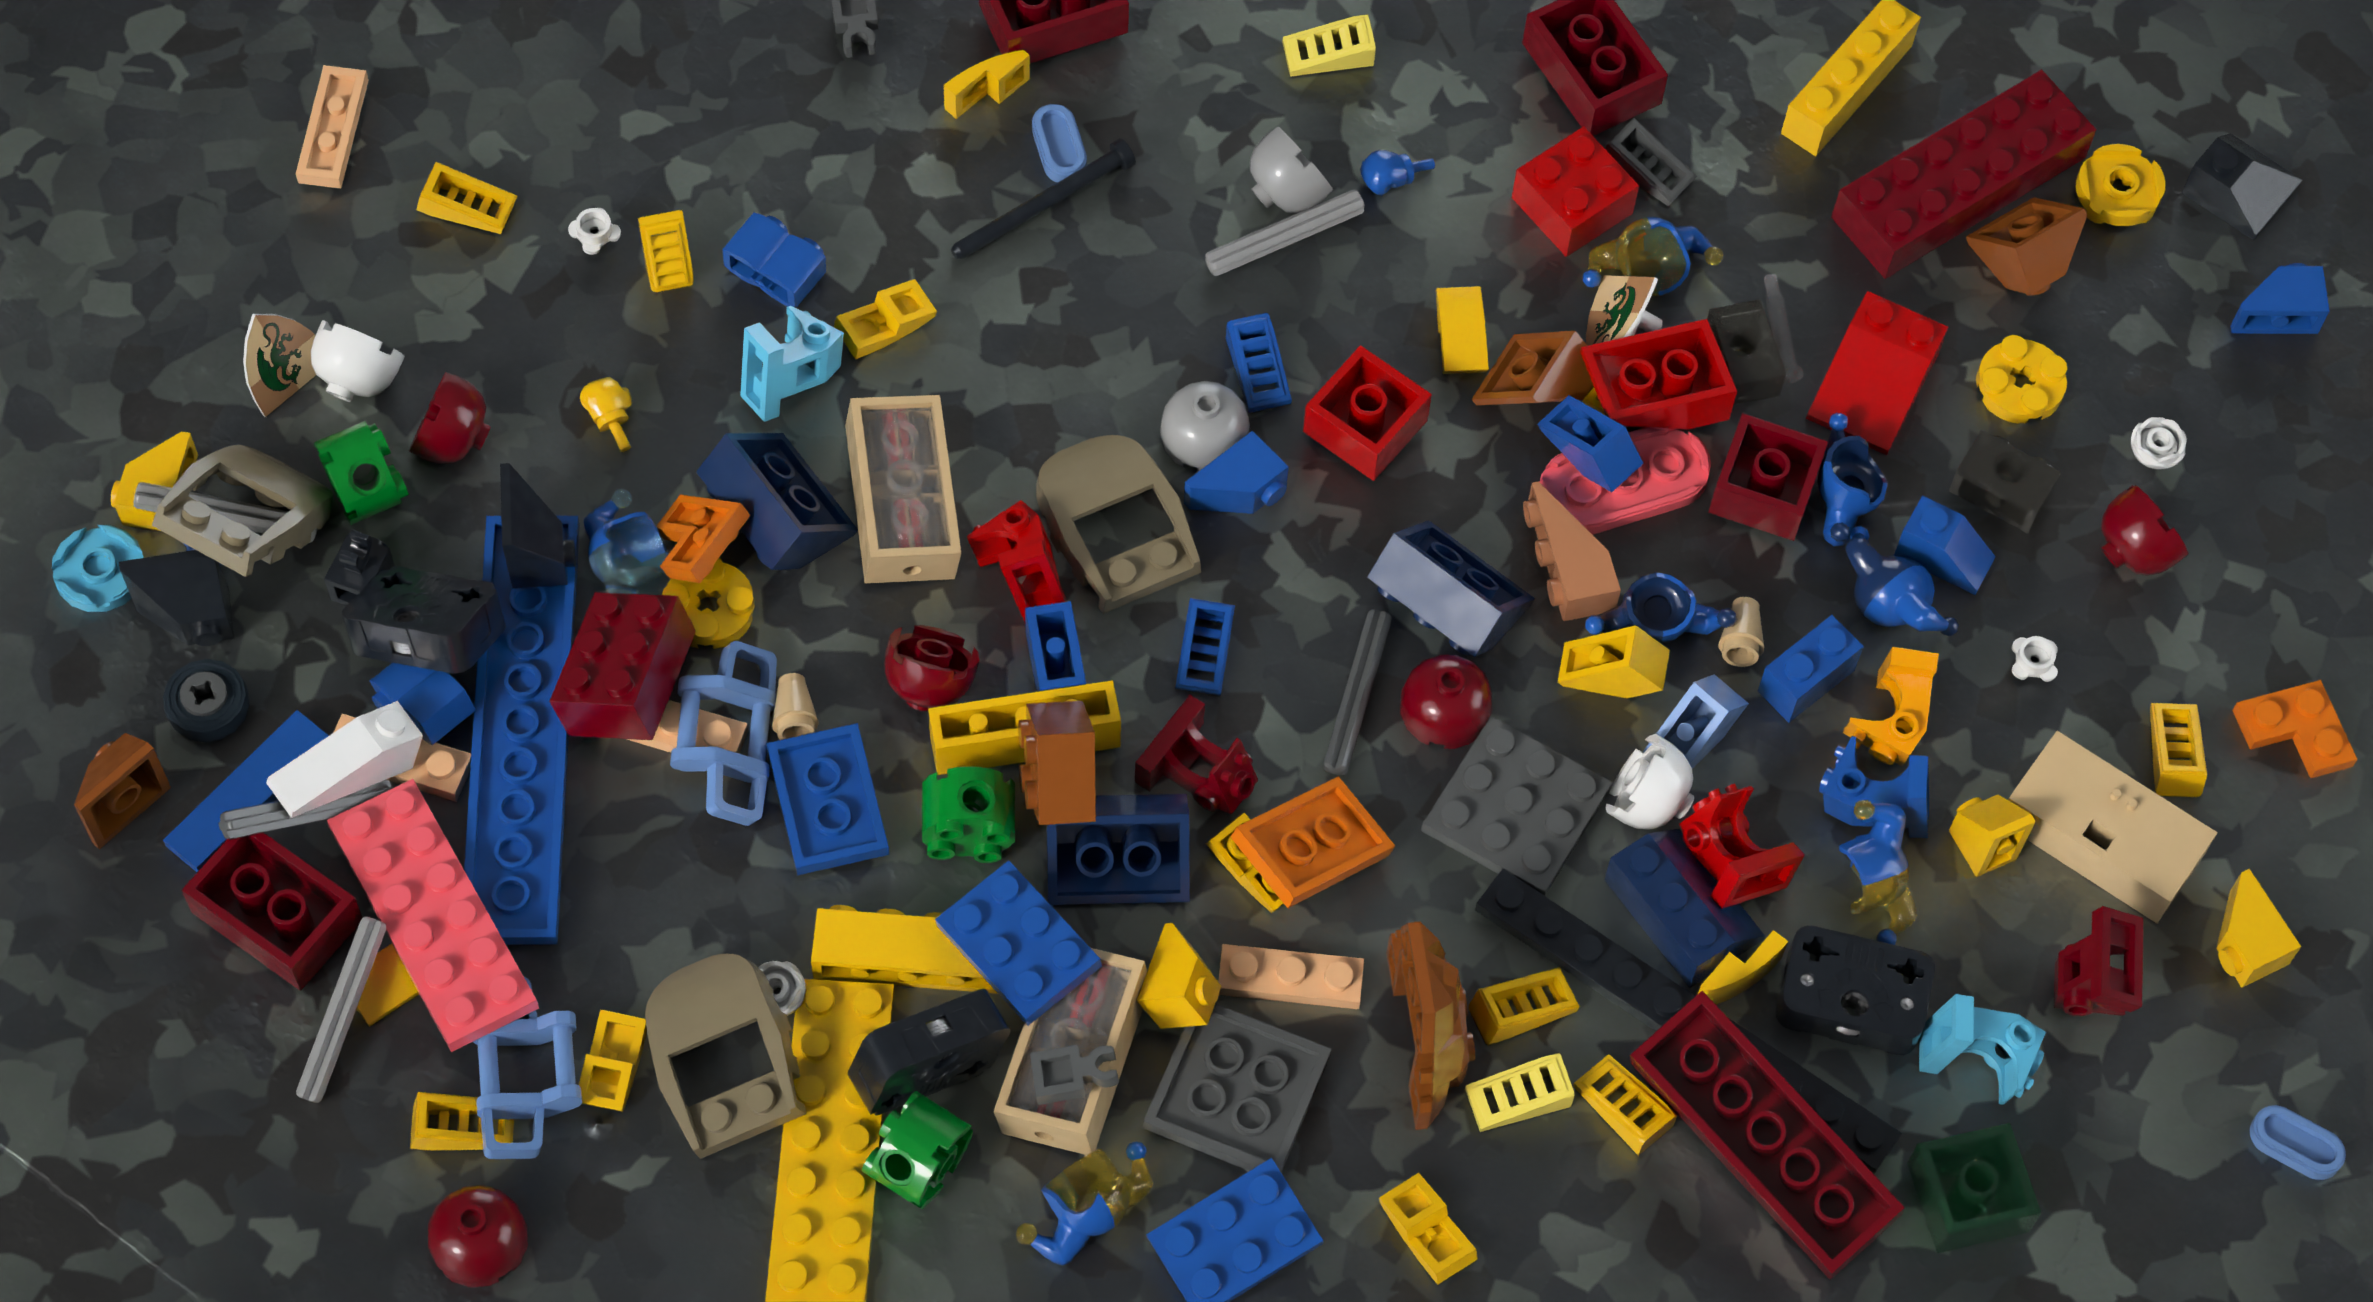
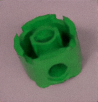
[314,421,409,525]
[922,767,1015,863]
[862,1091,973,1209]

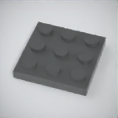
[1421,716,1613,896]
[1143,1003,1332,1172]

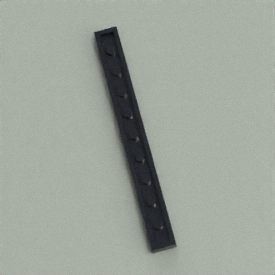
[1475,869,1902,1175]

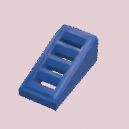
[1226,313,1292,413]
[1175,598,1235,696]

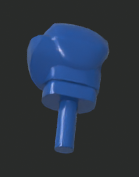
[1360,150,1435,196]

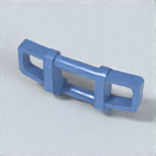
[670,641,777,826]
[473,977,582,1159]

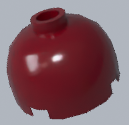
[409,372,491,464]
[2101,485,2189,576]
[884,625,980,711]
[1400,655,1492,749]
[428,1185,528,1287]

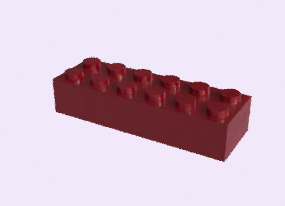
[1831,69,2097,279]
[1630,991,1905,1280]

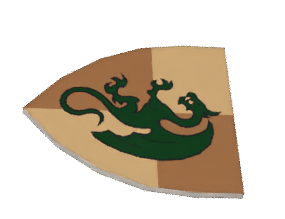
[1586,275,1662,346]
[243,314,316,417]

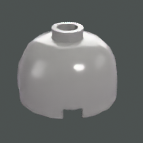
[1250,126,1333,213]
[1160,381,1250,472]

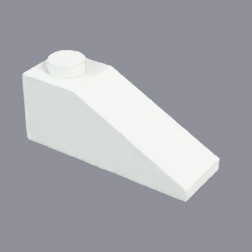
[266,701,423,818]

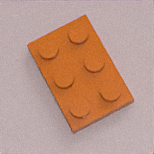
[1231,776,1395,908]

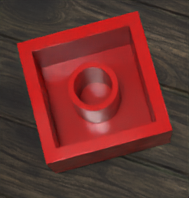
[1511,126,1639,257]
[1303,345,1432,481]

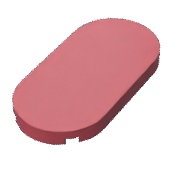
[1539,427,1711,535]

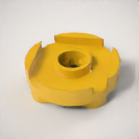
[2076,144,2166,226]
[1976,335,2068,424]
[662,558,755,649]

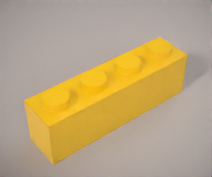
[1781,0,1921,156]
[928,680,1121,775]
[811,905,998,994]

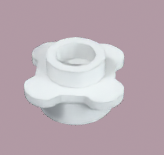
[568,208,621,255]
[2012,636,2058,682]

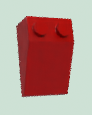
[1806,291,1949,455]
[1580,319,1737,430]

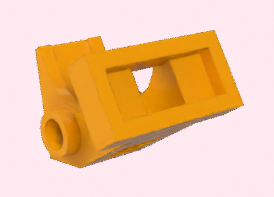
[1843,647,1939,766]

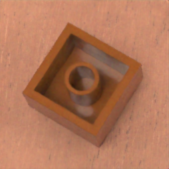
[1018,701,1096,825]

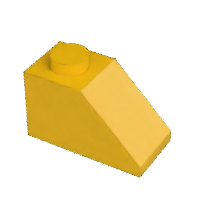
[111,431,198,531]
[1557,625,1670,699]
[1949,794,2036,877]
[2216,868,2301,988]
[1136,923,1221,1029]

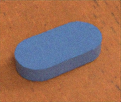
[1032,104,1087,183]
[2249,1105,2346,1180]

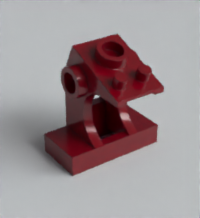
[1135,695,1258,814]
[2054,906,2144,1016]

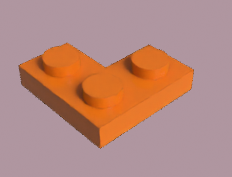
[656,494,750,583]
[2232,680,2358,779]

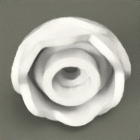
[2131,417,2187,470]
[758,961,806,1016]

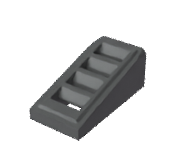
[1605,118,1697,206]

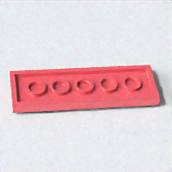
[327,779,539,1052]

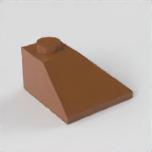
[1966,197,2087,296]
[1471,331,1594,405]
[74,733,171,850]

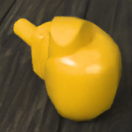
[580,377,632,452]

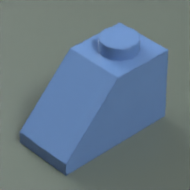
[1643,674,1749,768]

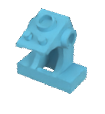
[740,305,844,422]
[1919,994,2046,1105]

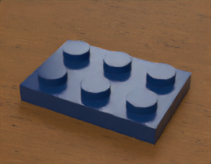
[766,723,889,876]
[935,860,1102,1026]
[1146,1158,1324,1302]

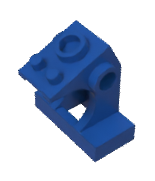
[1819,736,1930,838]

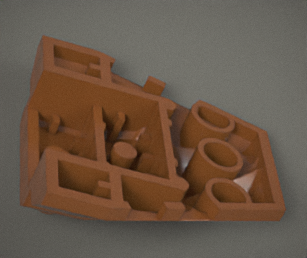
[1386,921,1475,1130]

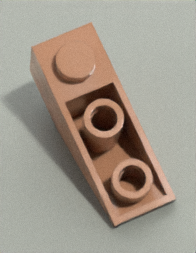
[1523,481,1621,621]

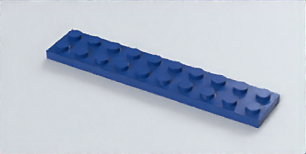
[464,516,580,945]

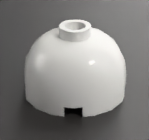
[311,320,405,402]
[1606,734,1694,830]

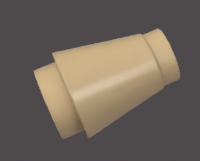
[1718,597,1764,667]
[772,673,819,740]

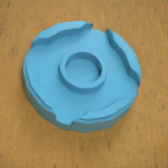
[52,525,144,612]

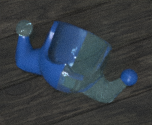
[583,489,668,594]

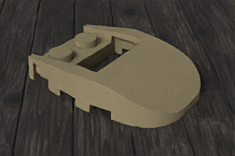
[1036,435,1201,614]
[152,445,333,577]
[645,953,806,1159]

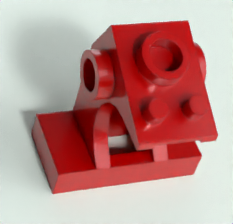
[967,500,1067,622]
[1679,783,1805,909]

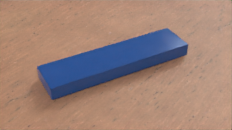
[163,710,329,872]

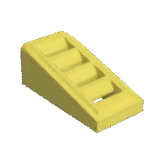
[1282,14,1376,77]
[1465,1053,1575,1132]

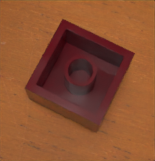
[1708,413,1828,541]

